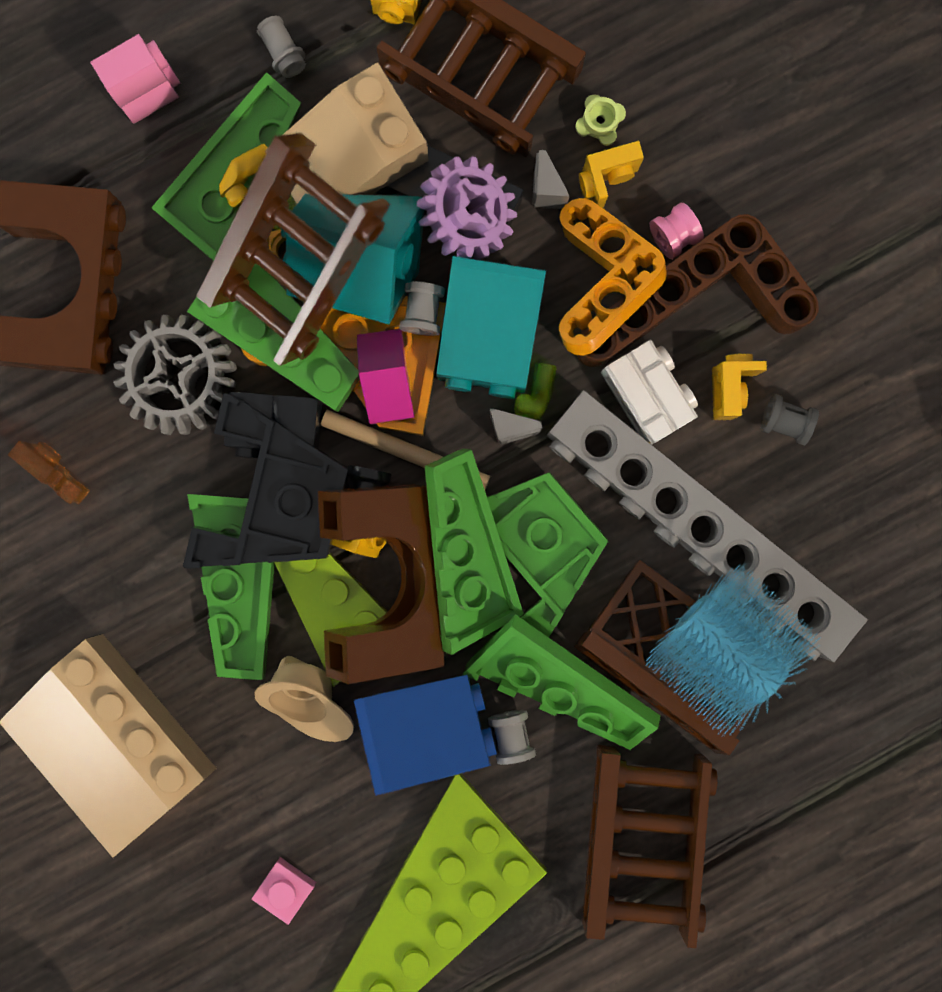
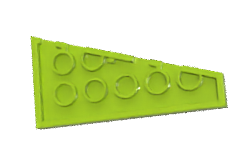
[332,774,547,992]

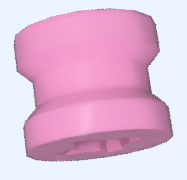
[649,202,704,260]

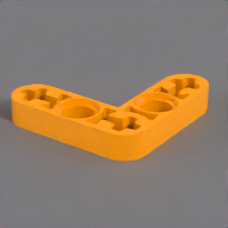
[559,198,667,356]

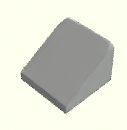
[532,150,569,209]
[489,408,542,445]

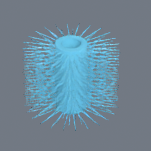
[646,564,821,737]

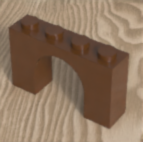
[0,180,126,375]
[318,484,444,684]

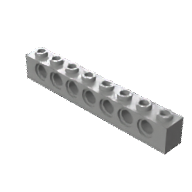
[547,390,868,662]

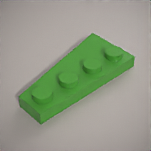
[425,448,524,655]

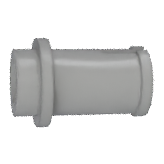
[256,15,306,78]

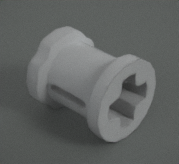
[399,282,445,336]
[488,710,536,765]

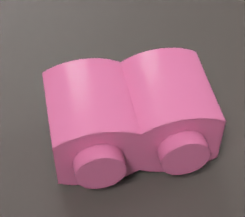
[90,34,181,124]

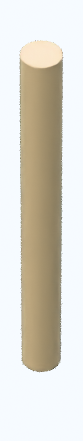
[321,409,490,490]

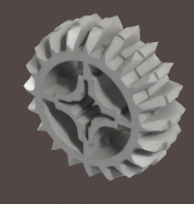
[113,315,237,435]

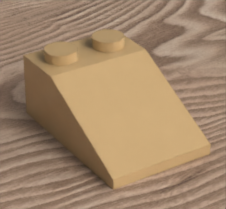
[265,62,429,204]

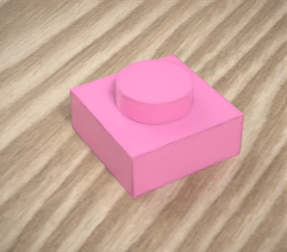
[252,857,316,925]

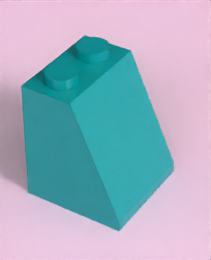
[281,194,425,324]
[436,256,546,399]

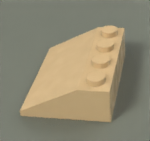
[0,634,217,858]

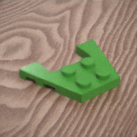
[487,472,608,637]

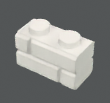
[601,340,698,445]

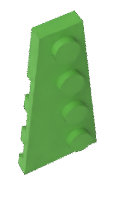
[151,72,301,261]
[187,264,360,412]
[187,494,274,680]
[463,615,661,750]

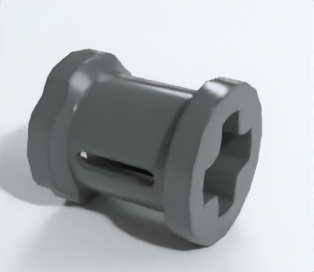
[760,394,819,446]

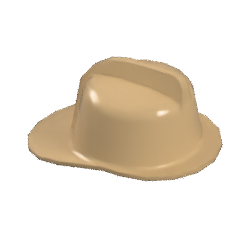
[255,656,354,742]

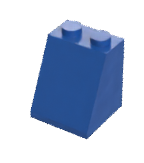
[354,675,497,795]

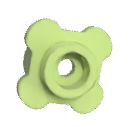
[575,94,626,146]

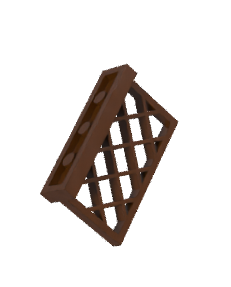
[574,560,757,756]

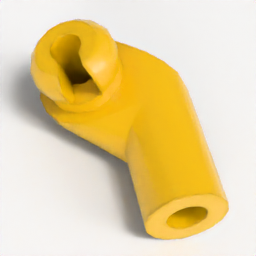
[219,144,268,208]

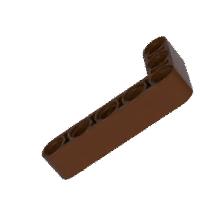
[576,214,819,367]

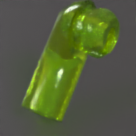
[514,363,557,420]

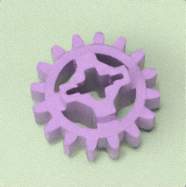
[417,156,517,260]

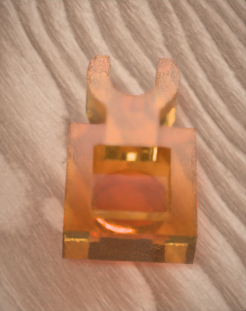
[8,441,90,505]

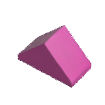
[357,329,414,424]

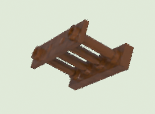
[376,0,586,157]
[196,133,391,366]
[582,745,718,948]

